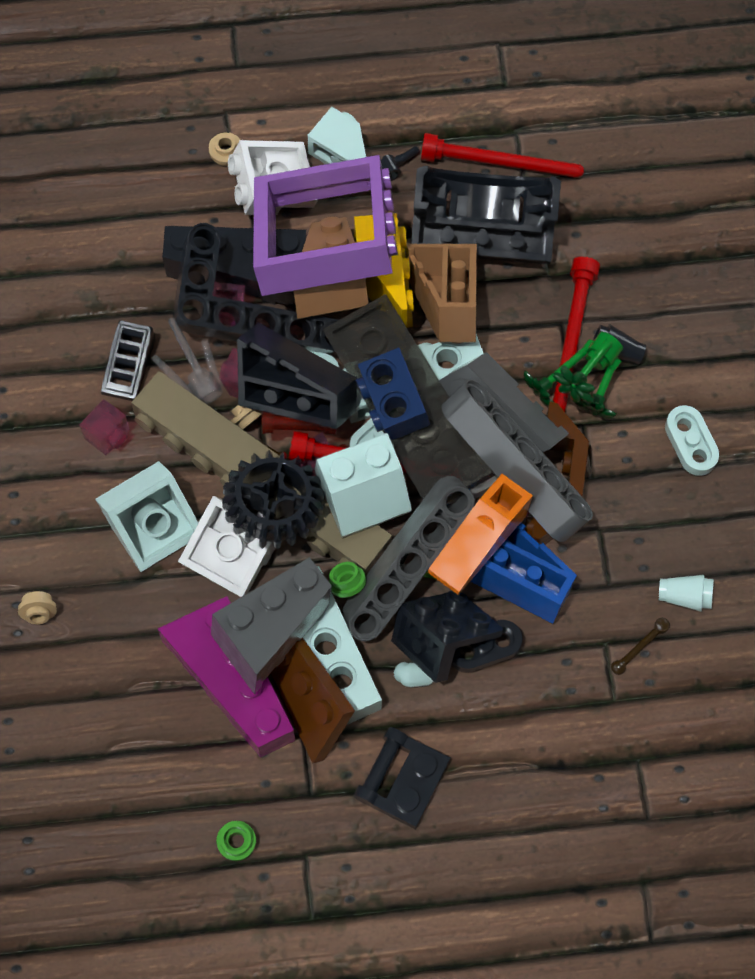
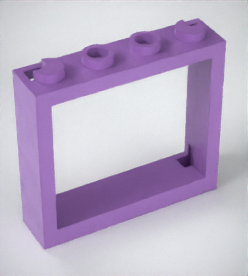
[253,155,398,296]

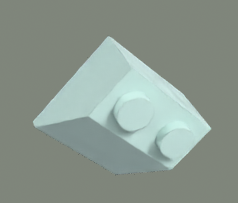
[314,433,412,538]
[96,461,198,572]

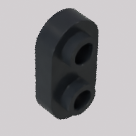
[451,620,522,673]

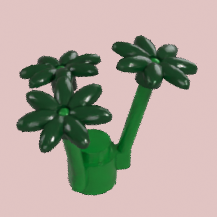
[524,332,623,420]

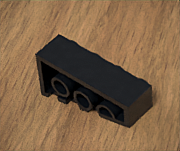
[162,226,307,310]

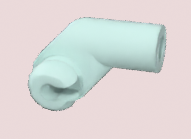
[394,662,433,688]

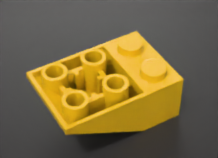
[354,213,414,341]

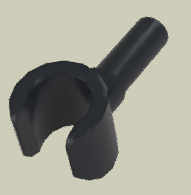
[381,146,420,181]

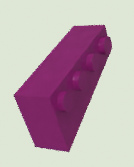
[158,596,295,758]

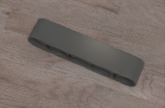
[442,379,593,542]
[342,476,475,641]

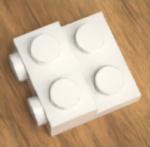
[228,140,318,215]
[178,496,275,597]

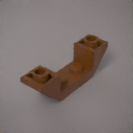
[525,402,589,545]

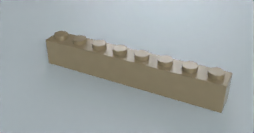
[131,371,392,575]

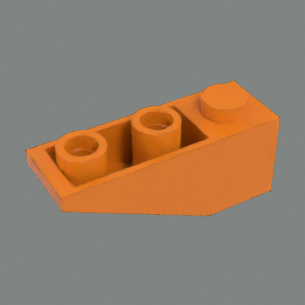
[428,474,533,595]

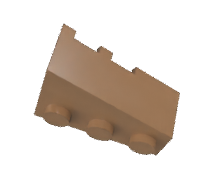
[293,217,369,319]
[406,244,477,344]

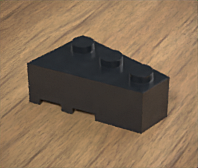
[237,323,357,429]

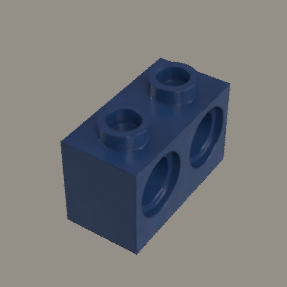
[356,348,430,441]

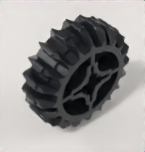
[222,450,324,550]

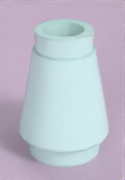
[659,575,714,612]

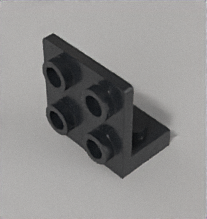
[391,591,503,683]

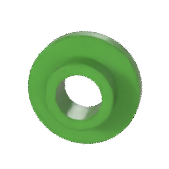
[329,562,366,598]
[216,821,256,861]

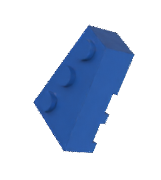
[471,523,577,624]

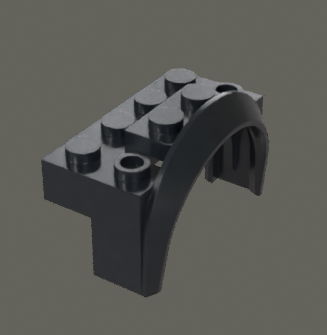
[411,166,561,265]

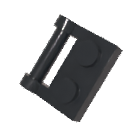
[353,727,450,830]

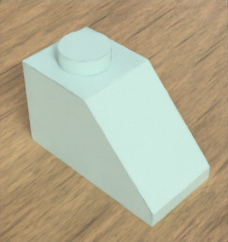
[308,107,366,164]

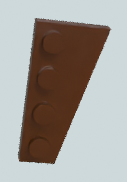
[270,638,355,764]

